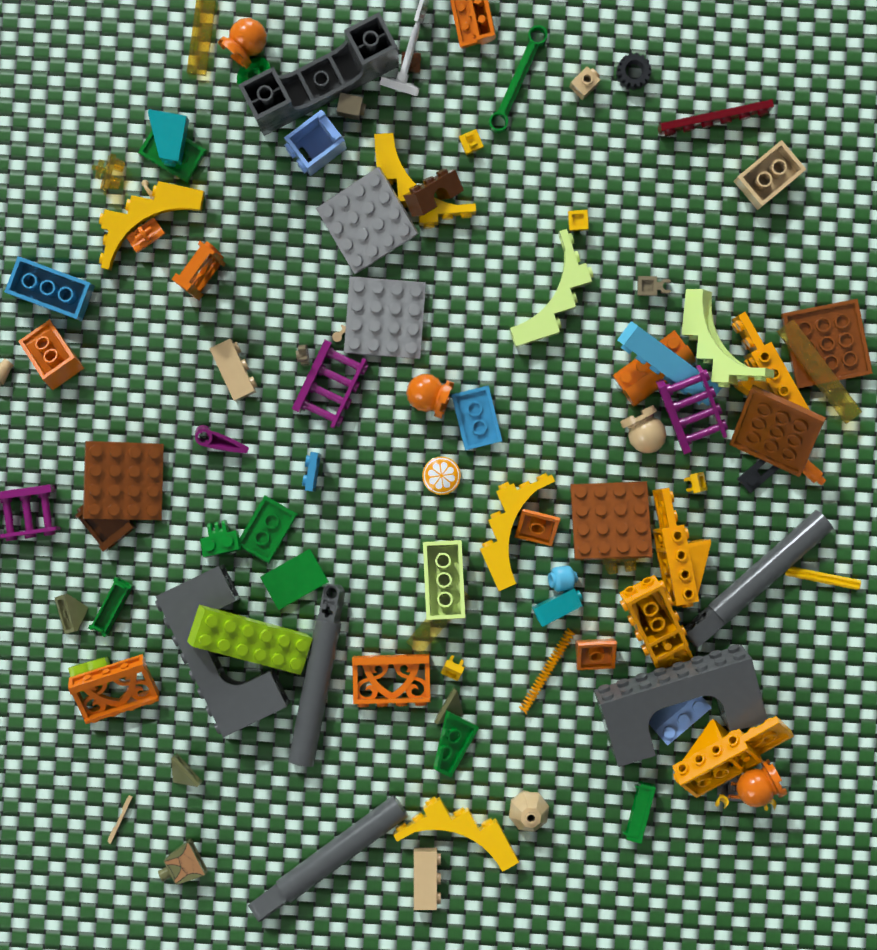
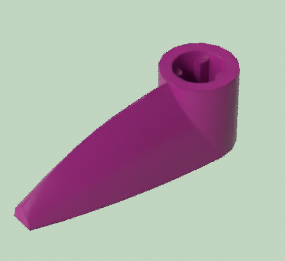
[195,425,249,453]

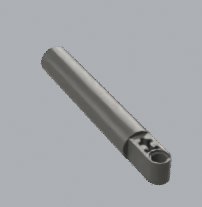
[684,510,834,647]
[288,584,345,767]
[248,795,408,922]

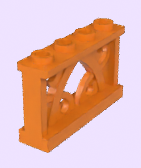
[172,241,226,300]
[68,654,159,724]
[352,654,431,707]

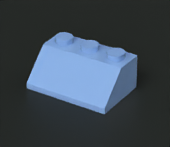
[649,696,711,746]

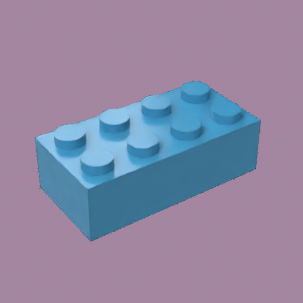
[5,256,95,321]

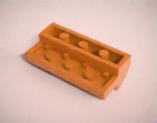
[450,0,496,48]
[612,330,696,407]

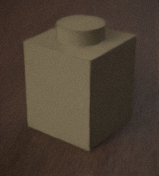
[336,93,366,120]

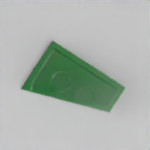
[433,710,479,777]

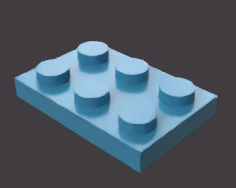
[451,385,502,451]

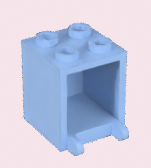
[284,110,347,176]

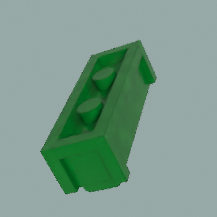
[88,577,135,637]
[622,781,656,844]

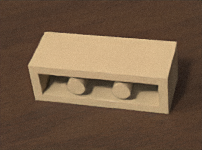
[209,339,257,402]
[414,848,441,910]

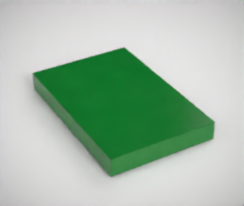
[138,130,207,184]
[240,495,298,564]
[260,549,329,610]

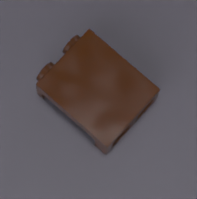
[75,505,137,552]

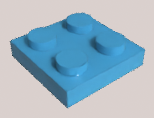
[302,452,321,492]

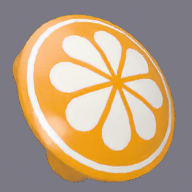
[422,457,461,495]

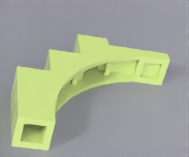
[509,229,594,348]
[682,289,774,388]

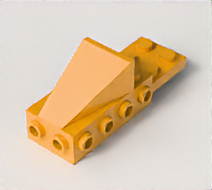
[731,312,810,410]
[652,488,711,608]
[620,575,693,669]
[672,716,794,798]

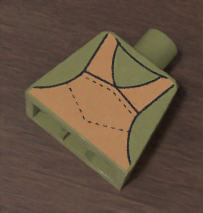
[158,838,208,885]

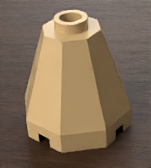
[509,790,549,832]

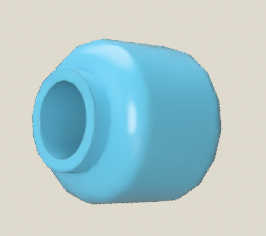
[548,566,578,592]

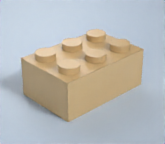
[733,140,806,210]

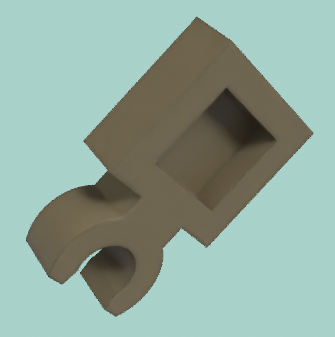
[637,276,671,296]
[296,345,310,366]

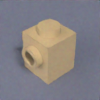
[569,66,600,101]

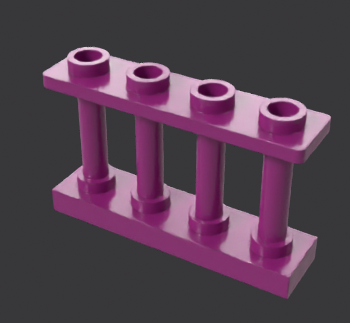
[292,340,369,429]
[656,365,728,454]
[0,484,61,541]

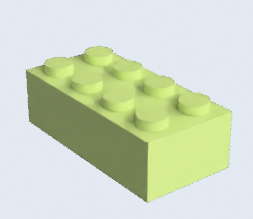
[423,540,465,620]

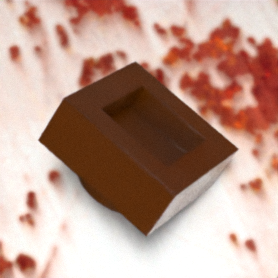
[401,52,421,74]

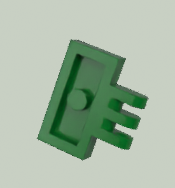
[200,520,242,558]

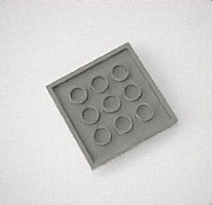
[316,167,419,274]
[344,276,426,359]

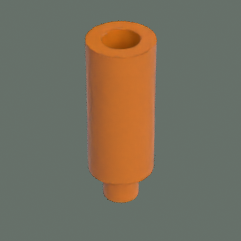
[802,460,826,485]

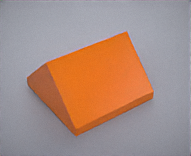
[515,508,560,546]
[575,639,617,670]

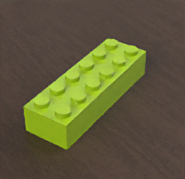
[187,605,313,675]

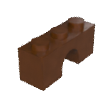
[403,168,464,217]

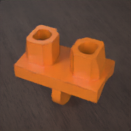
[126,218,165,253]

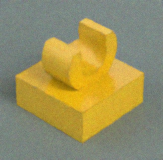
[459,129,484,155]
[568,210,589,231]
[684,471,708,493]
[441,655,465,681]

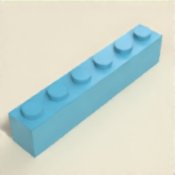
[617,321,722,406]

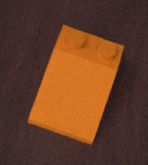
[18,319,84,390]

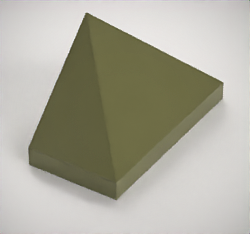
[54,594,89,634]
[434,687,464,724]
[171,753,203,787]

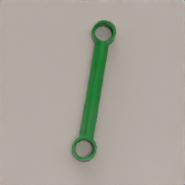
[489,25,547,133]

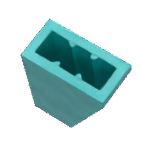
[148,109,189,167]
[532,588,584,627]

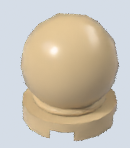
[620,405,666,453]

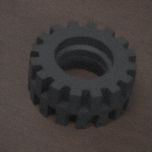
[616,53,652,90]

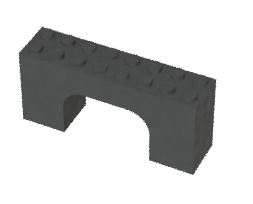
[238,12,399,136]
[155,564,290,737]
[594,645,767,767]

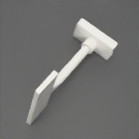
[379,0,429,96]

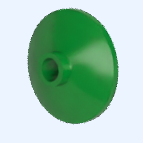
[237,57,271,85]

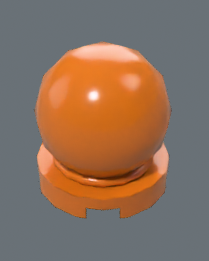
[218,18,267,69]
[406,374,454,419]
[736,759,788,807]

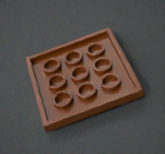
[781,299,873,389]
[729,385,826,477]
[83,441,164,520]
[570,481,653,561]

